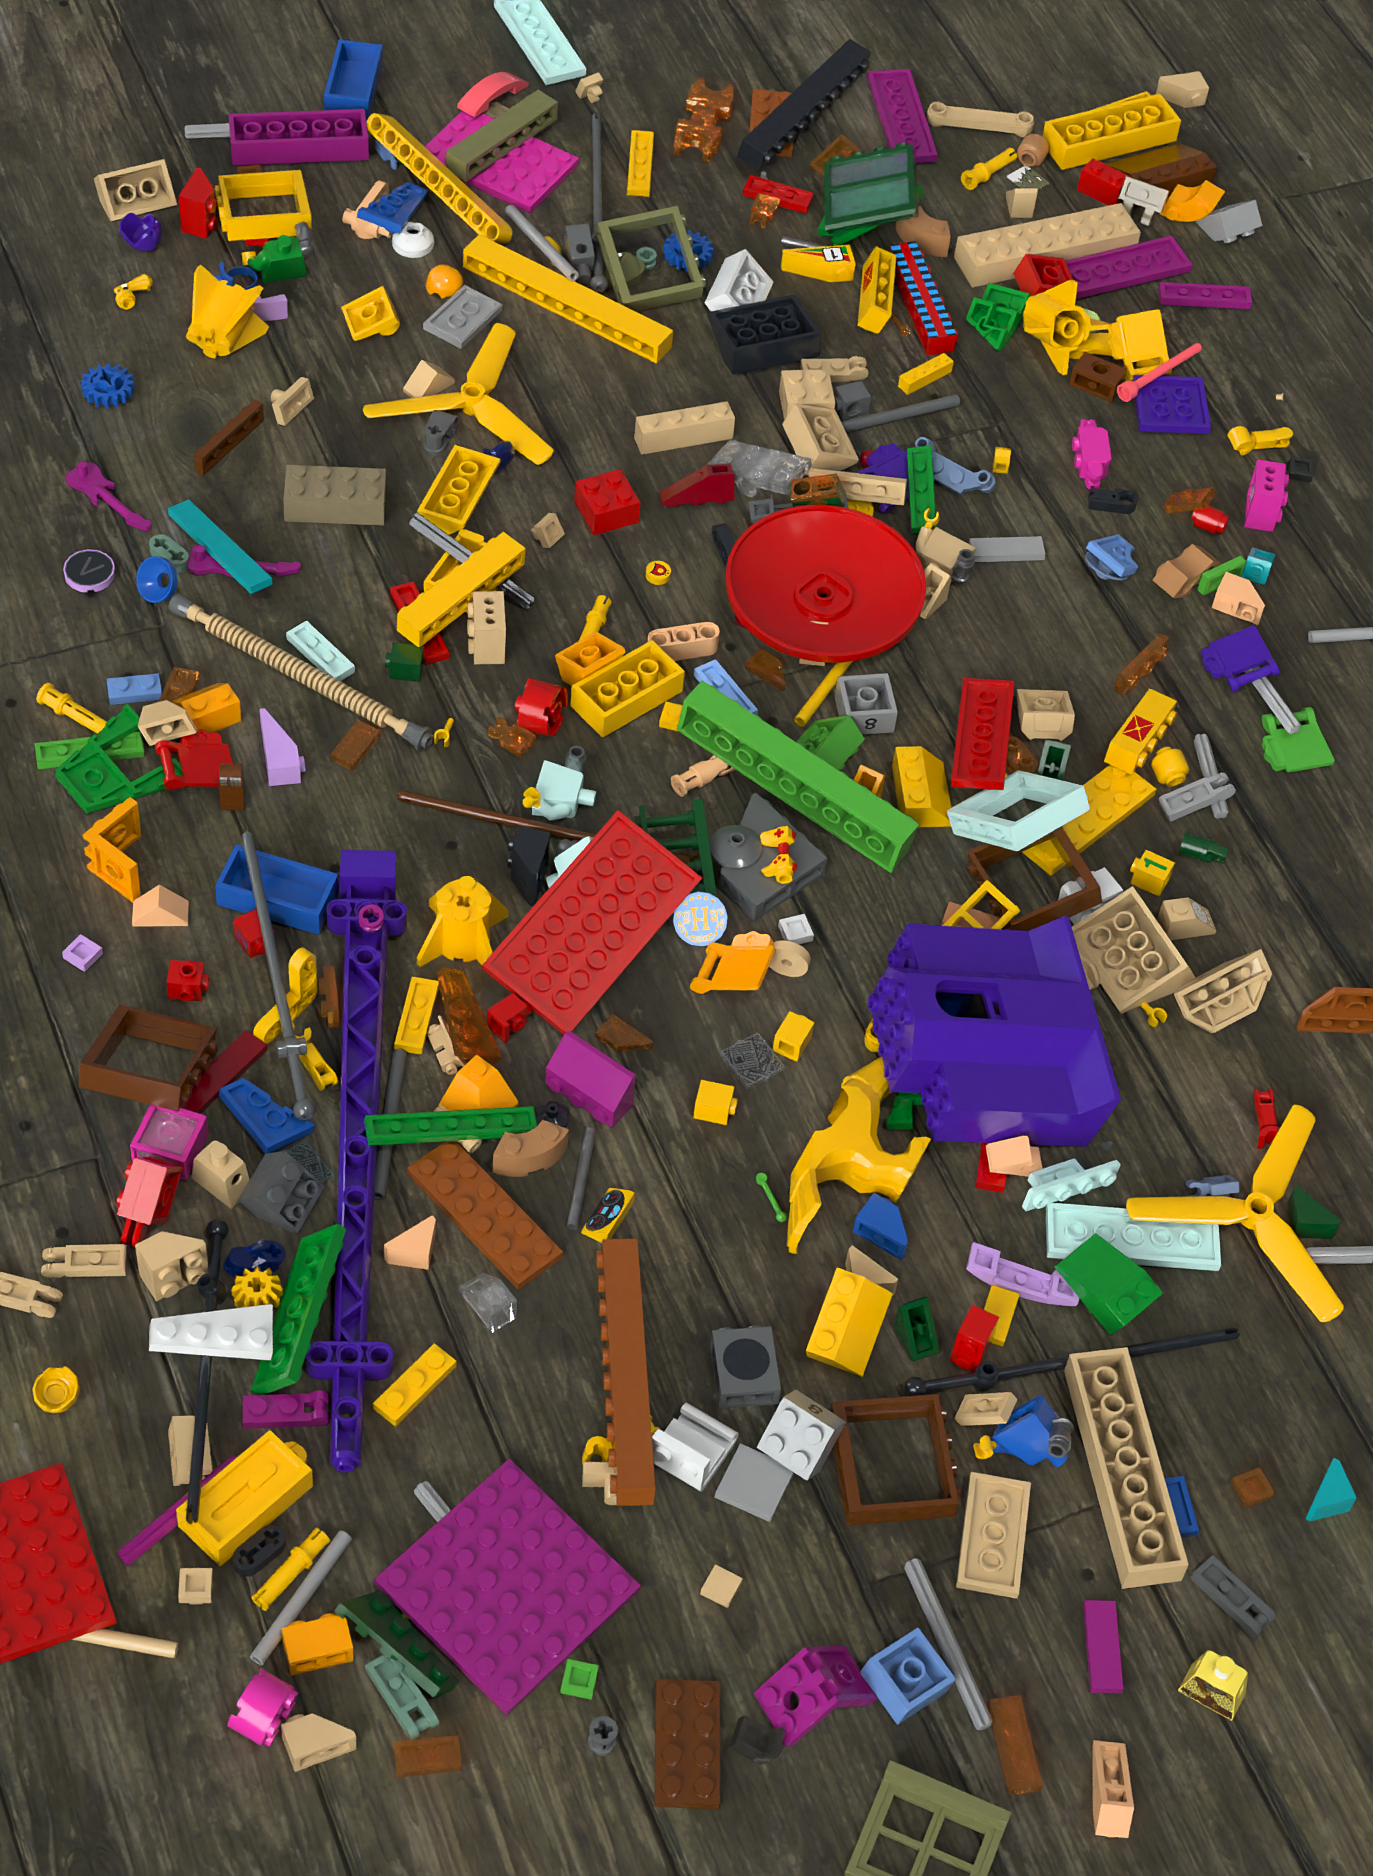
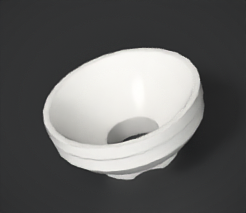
[392,222,434,258]

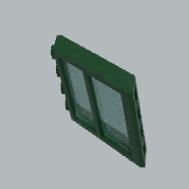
[824,142,919,234]

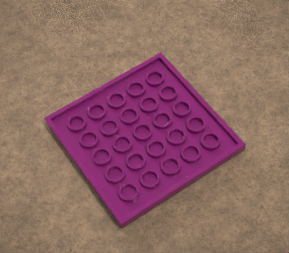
[374,1459,641,1716]

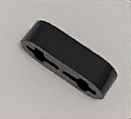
[233,1525,286,1577]

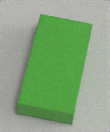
[1198,556,1246,595]

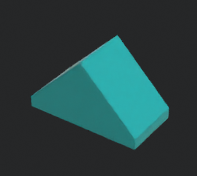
[1305,1458,1356,1521]

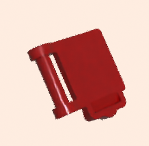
[155,729,233,790]

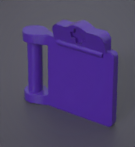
[858,443,910,514]
[1201,626,1280,693]

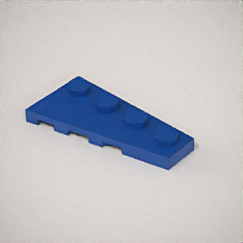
[357,182,428,234]

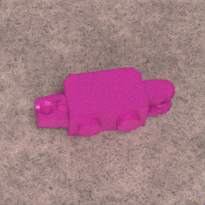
[1072,419,1111,489]

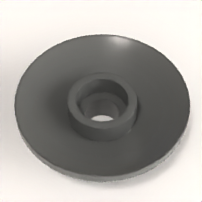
[709,825,763,869]

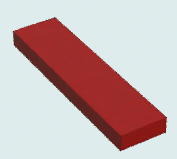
[390,581,449,665]

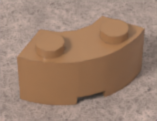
[895,206,951,257]
[1153,544,1222,598]
[492,1120,569,1177]

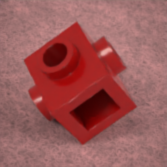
[167,960,210,1002]

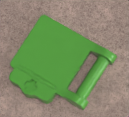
[1262,707,1334,772]

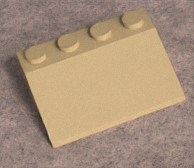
[1072,886,1196,1014]

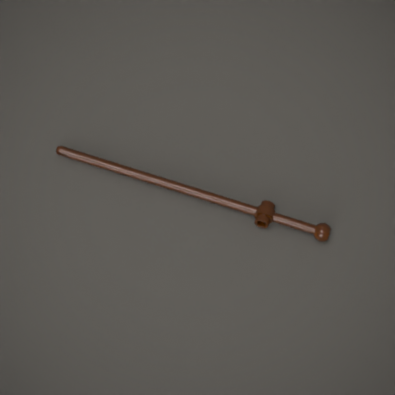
[398,791,699,863]

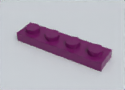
[1158,282,1252,309]

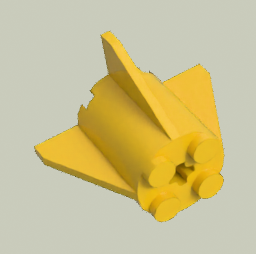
[186,265,269,358]
[1023,280,1109,375]
[417,876,509,978]

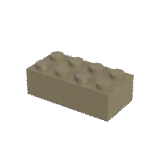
[283,465,386,525]

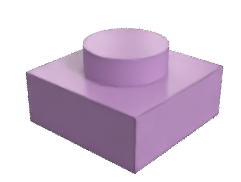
[62,934,103,972]

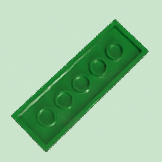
[251,1223,346,1395]

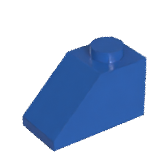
[853,1193,908,1261]

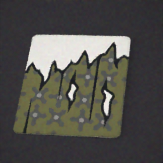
[1007,166,1049,190]

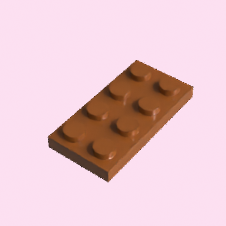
[749,89,793,157]

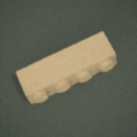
[634,401,735,455]

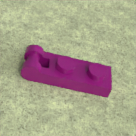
[243,1390,329,1429]

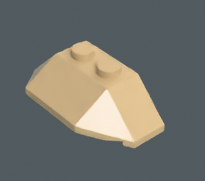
[1174,949,1272,1033]

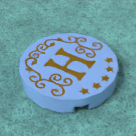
[673,891,728,946]

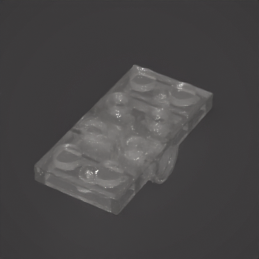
[707,440,812,497]

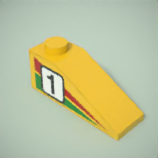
[781,245,856,282]

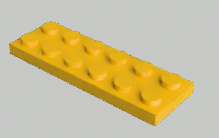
[1022,765,1157,876]

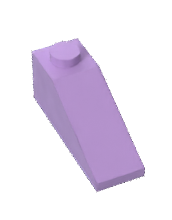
[260,708,305,786]

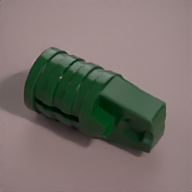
[1178,831,1228,864]

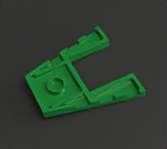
[55,703,183,814]

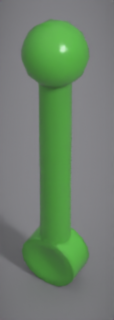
[756,1173,787,1222]

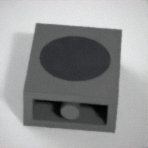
[710,1325,781,1408]

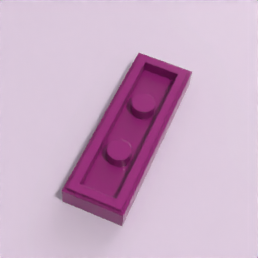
[1083,1600,1123,1694]

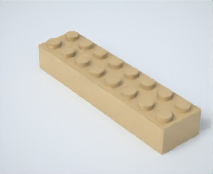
[954,203,1141,287]
[1064,1347,1189,1589]

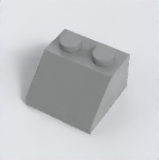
[1196,200,1263,243]

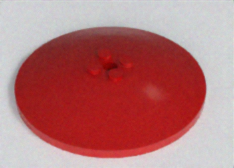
[725,505,926,663]

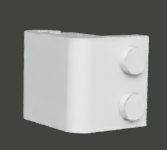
[652,1402,739,1491]

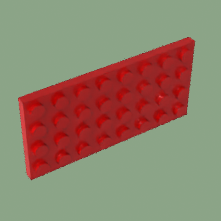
[481,810,702,1035]

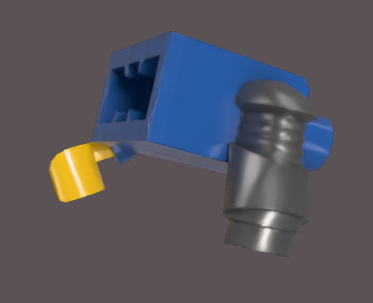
[973,1395,1074,1467]

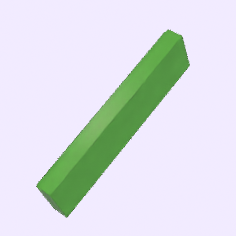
[34,731,144,769]

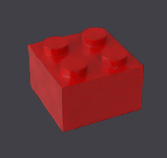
[574,469,640,535]

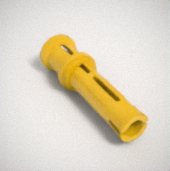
[961,148,1017,190]
[36,683,107,734]

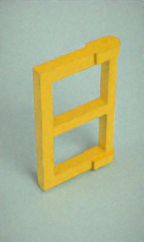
[943,880,1020,929]

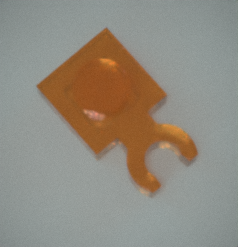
[749,193,780,229]
[488,717,536,758]

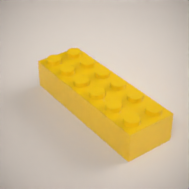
[1042,93,1181,170]

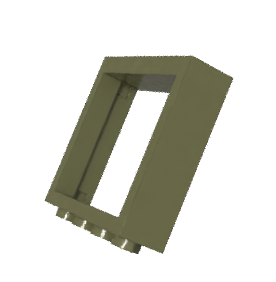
[596,206,706,312]

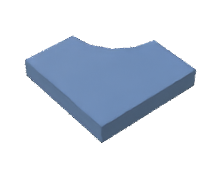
[1086,534,1138,577]

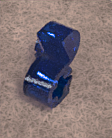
[224,1240,286,1278]

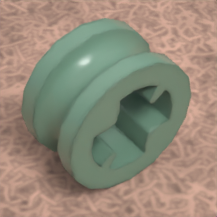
[636,247,657,270]

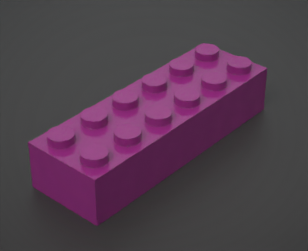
[228,109,368,165]

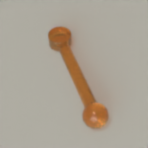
[891,312,910,336]

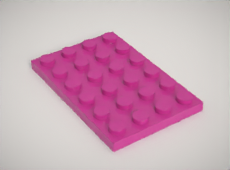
[425,111,579,214]

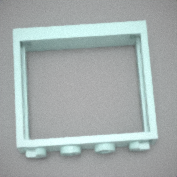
[947,770,1090,851]

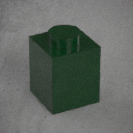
[385,643,423,682]

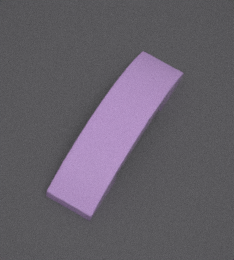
[966,1242,1079,1306]

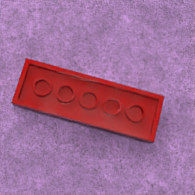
[951,678,1014,790]

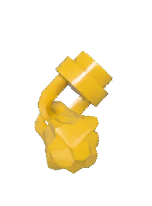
[114,274,153,310]

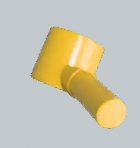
[434,718,454,747]
[1141,1002,1167,1027]

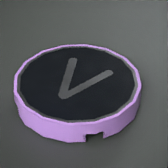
[63,550,115,593]

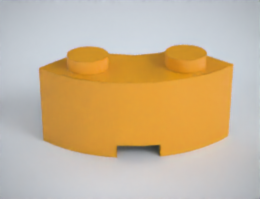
[1160,180,1225,222]

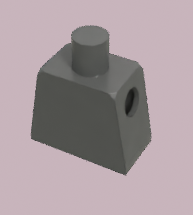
[562,224,595,284]

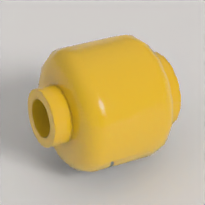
[1151,747,1189,787]

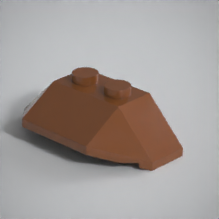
[1297,987,1373,1034]

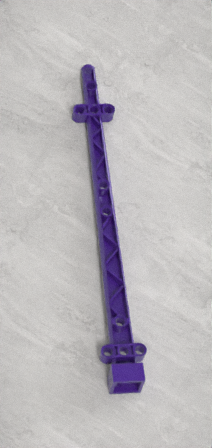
[305,850,407,1472]

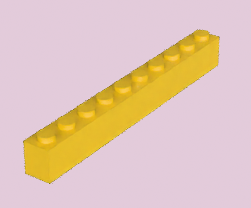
[463,234,673,364]

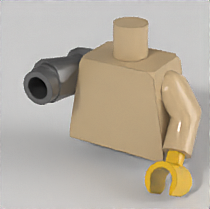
[916,508,976,583]

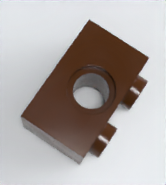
[1069,352,1127,403]

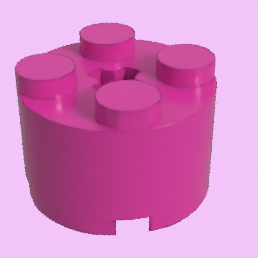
[228,1668,298,1747]

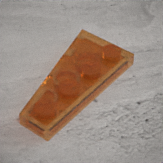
[437,967,502,1064]

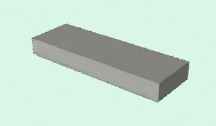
[969,536,1046,562]

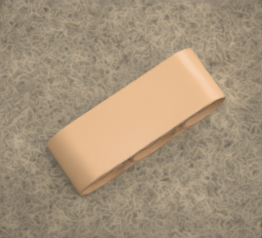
[647,622,720,661]

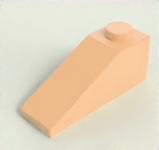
[1093,1740,1134,1838]

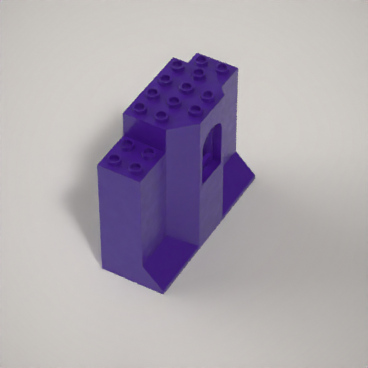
[868,916,1121,1147]

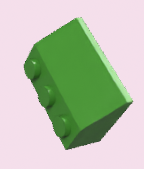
[796,715,865,771]

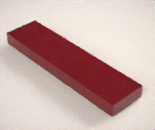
[181,1030,268,1123]

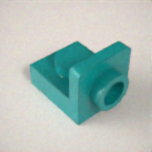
[1242,547,1276,585]

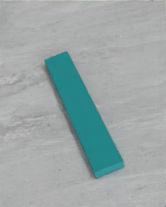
[168,500,272,594]

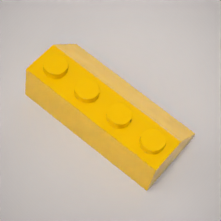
[417,445,500,535]

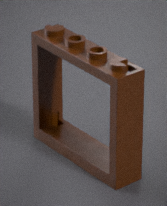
[966,826,1103,931]
[79,1004,219,1111]
[830,1394,962,1526]

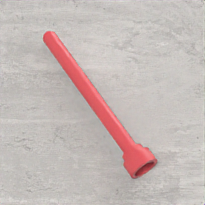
[1117,343,1202,402]

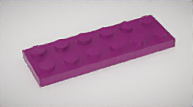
[867,69,938,164]
[1065,236,1193,299]

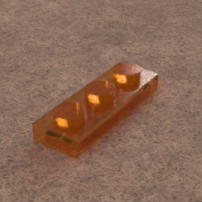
[1114,633,1169,696]
[988,1695,1043,1795]

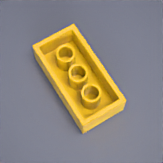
[570,640,685,738]

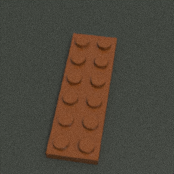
[407,1141,563,1290]

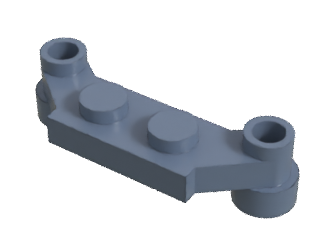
[915,437,997,496]

